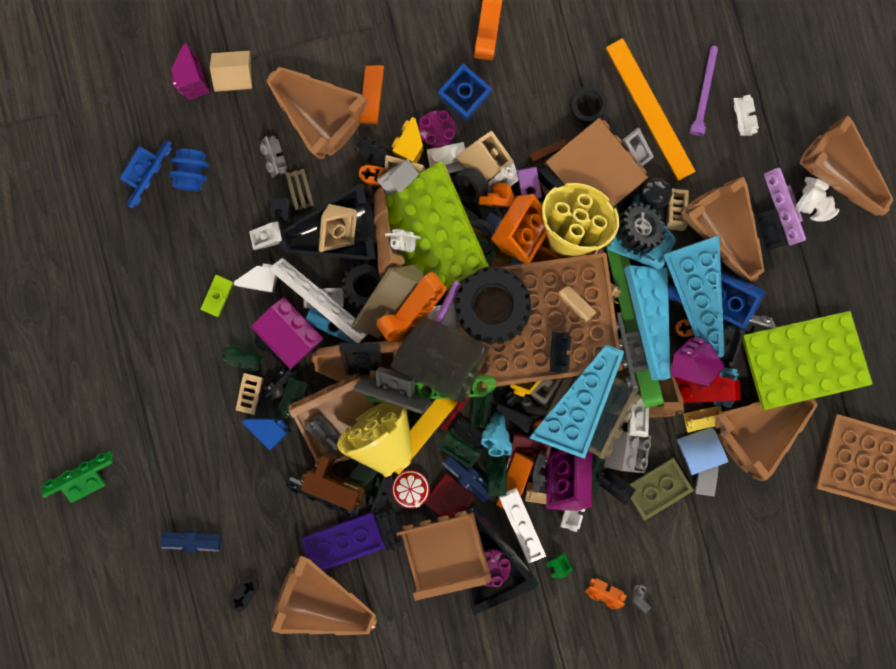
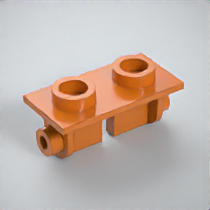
[584,578,626,609]

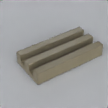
[286,169,314,211]

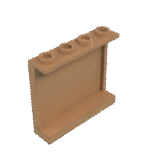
[543,118,648,207]
[289,373,375,466]
[397,511,492,601]

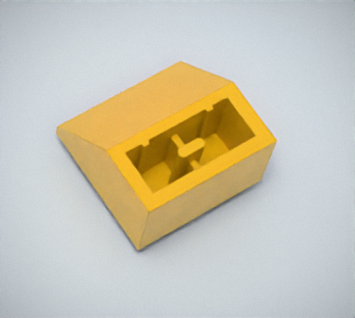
[392,117,423,163]

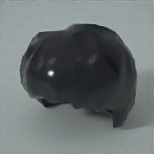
[638,176,673,211]

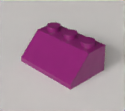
[170,43,210,100]
[251,297,323,369]
[670,337,724,386]
[546,450,592,511]

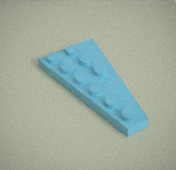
[624,266,671,380]

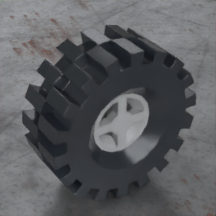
[616,203,666,255]

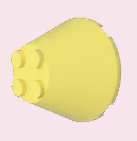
[542,183,619,258]
[337,402,413,477]

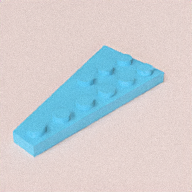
[664,235,724,357]
[529,344,625,459]

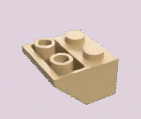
[456,130,514,181]

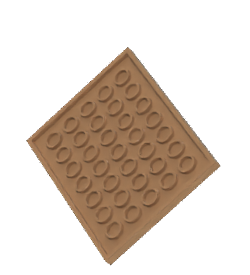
[454,253,623,390]

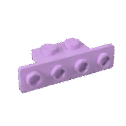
[764,168,806,246]

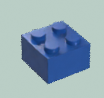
[438,64,492,122]

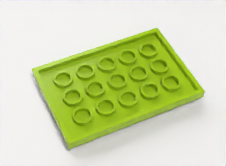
[386,161,489,290]
[742,311,872,411]

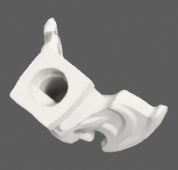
[795,177,839,221]

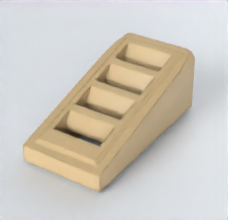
[666,189,689,231]
[236,373,264,415]

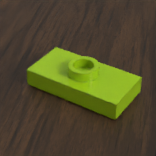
[200,275,234,317]

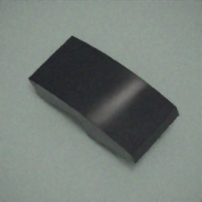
[532,448,548,493]

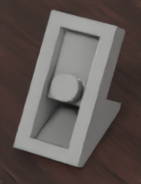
[621,128,654,166]
[377,159,420,195]

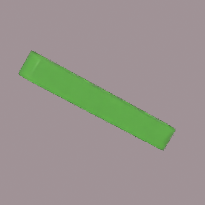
[366,374,496,402]

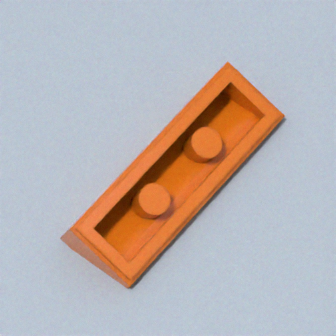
[359,65,384,125]
[496,452,534,509]

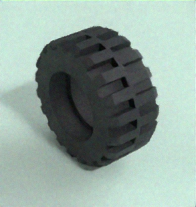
[455,266,531,345]

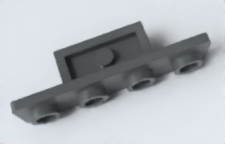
[616,312,649,392]
[354,367,431,414]

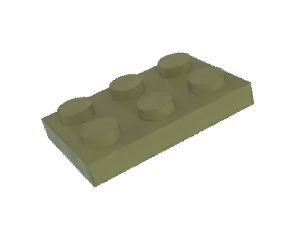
[630,457,694,521]

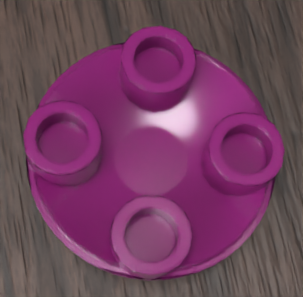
[418,110,456,148]
[484,549,511,587]

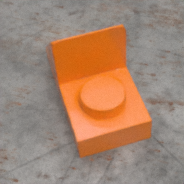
[479,183,515,209]

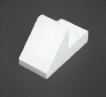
[249,222,282,250]

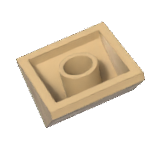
[210,51,253,92]
[319,204,357,252]

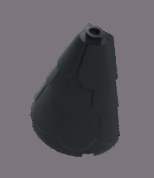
[279,184,378,261]
[466,507,539,615]

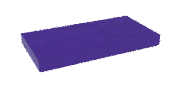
[300,511,386,571]

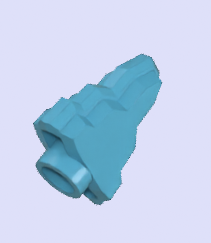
[481,411,512,457]

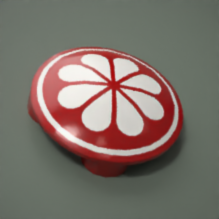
[392,470,430,508]

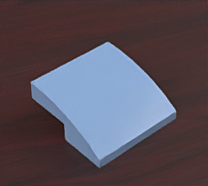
[677,427,728,475]

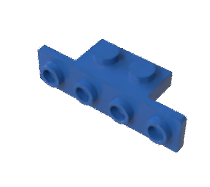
[119,140,172,208]

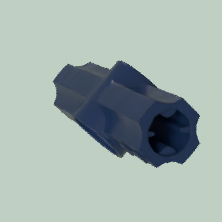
[442,451,495,503]
[161,531,222,552]

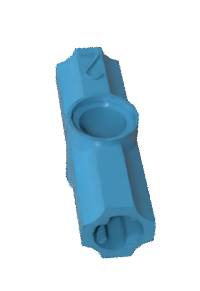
[306,307,356,343]

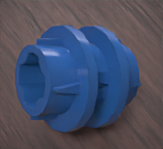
[168,149,209,191]

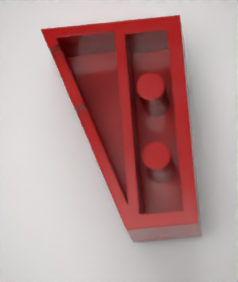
[677,375,741,403]

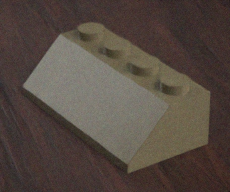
[352,265,424,339]

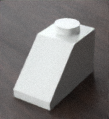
[234,263,277,293]

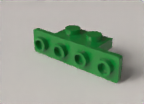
[42,451,113,503]

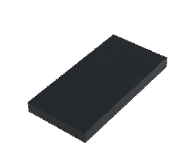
[339,343,384,375]

